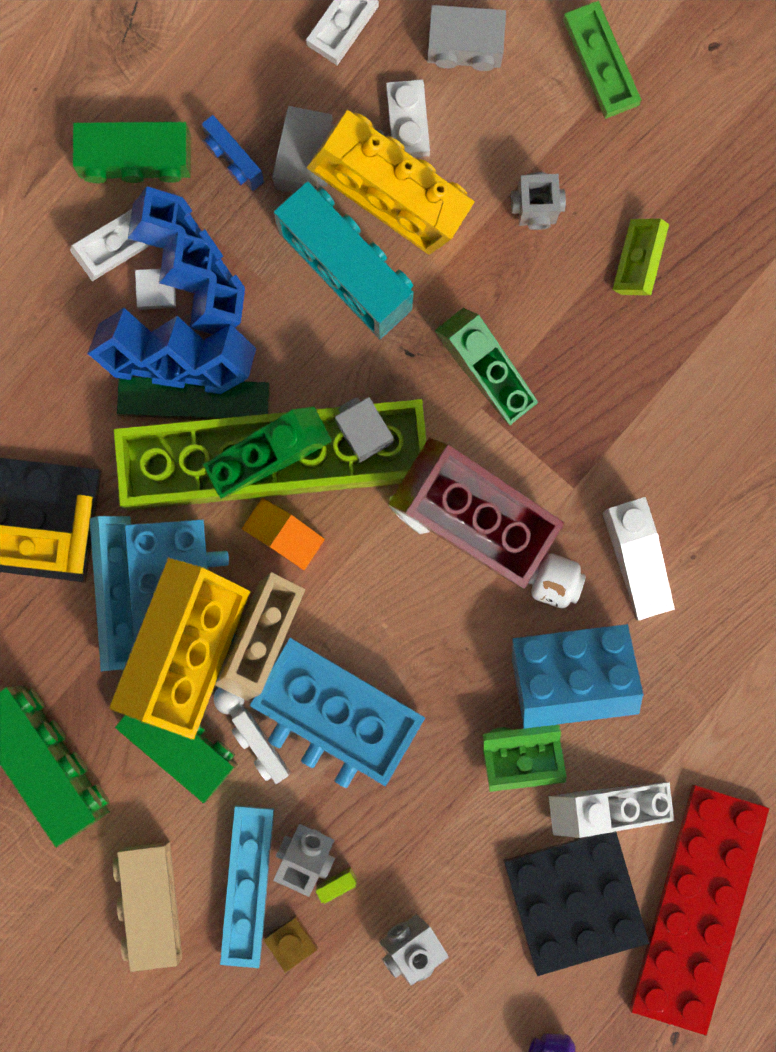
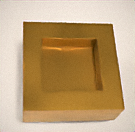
[263,916,318,973]

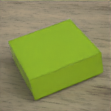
[315,867,357,904]

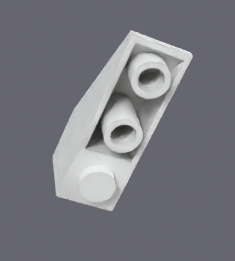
[549,782,674,838]

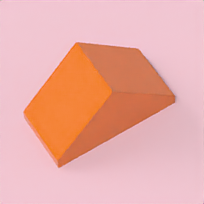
[242,498,325,571]

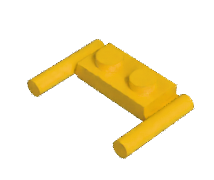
[0,495,93,574]

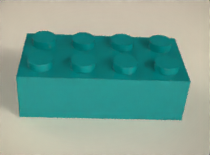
[274,181,414,340]

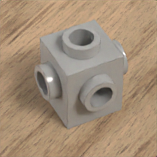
[511,172,566,230]
[274,824,335,897]
[379,914,449,986]

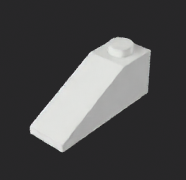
[602,497,674,621]

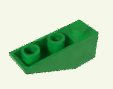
[434,308,539,425]
[203,406,332,499]

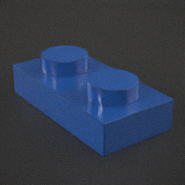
[202,115,264,191]

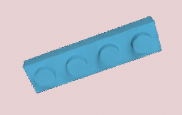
[90,516,133,671]
[220,805,274,968]

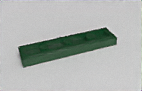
[117,377,270,419]

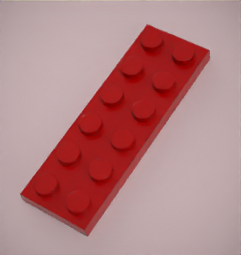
[629,784,770,1036]

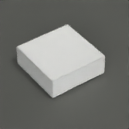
[135,269,176,310]

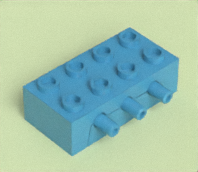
[125,520,235,646]
[250,638,425,788]

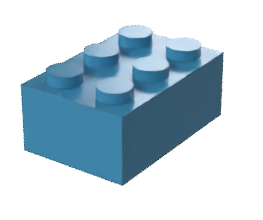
[512,624,643,729]

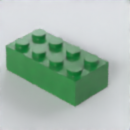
[0,686,110,848]

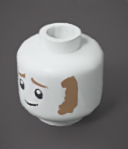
[528,553,586,609]

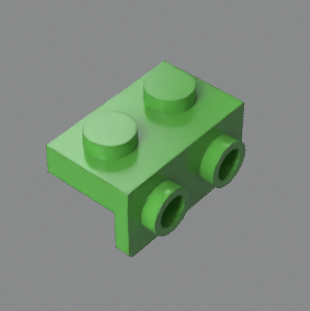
[483,725,567,792]

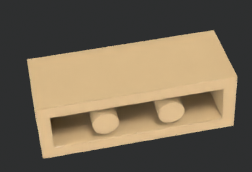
[215,572,306,701]
[113,842,182,972]

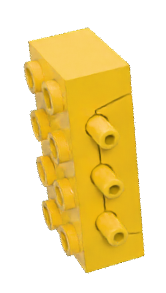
[307,110,475,255]

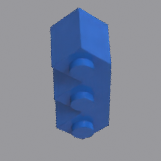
[128,186,245,334]
[87,308,256,394]

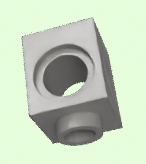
[335,397,393,462]

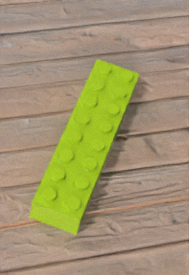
[114,399,427,510]

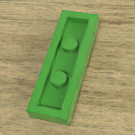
[563,0,642,119]

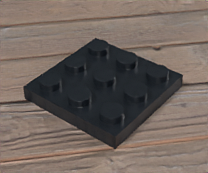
[0,458,102,583]
[503,831,649,976]

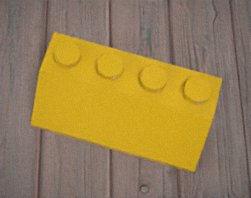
[109,558,250,739]

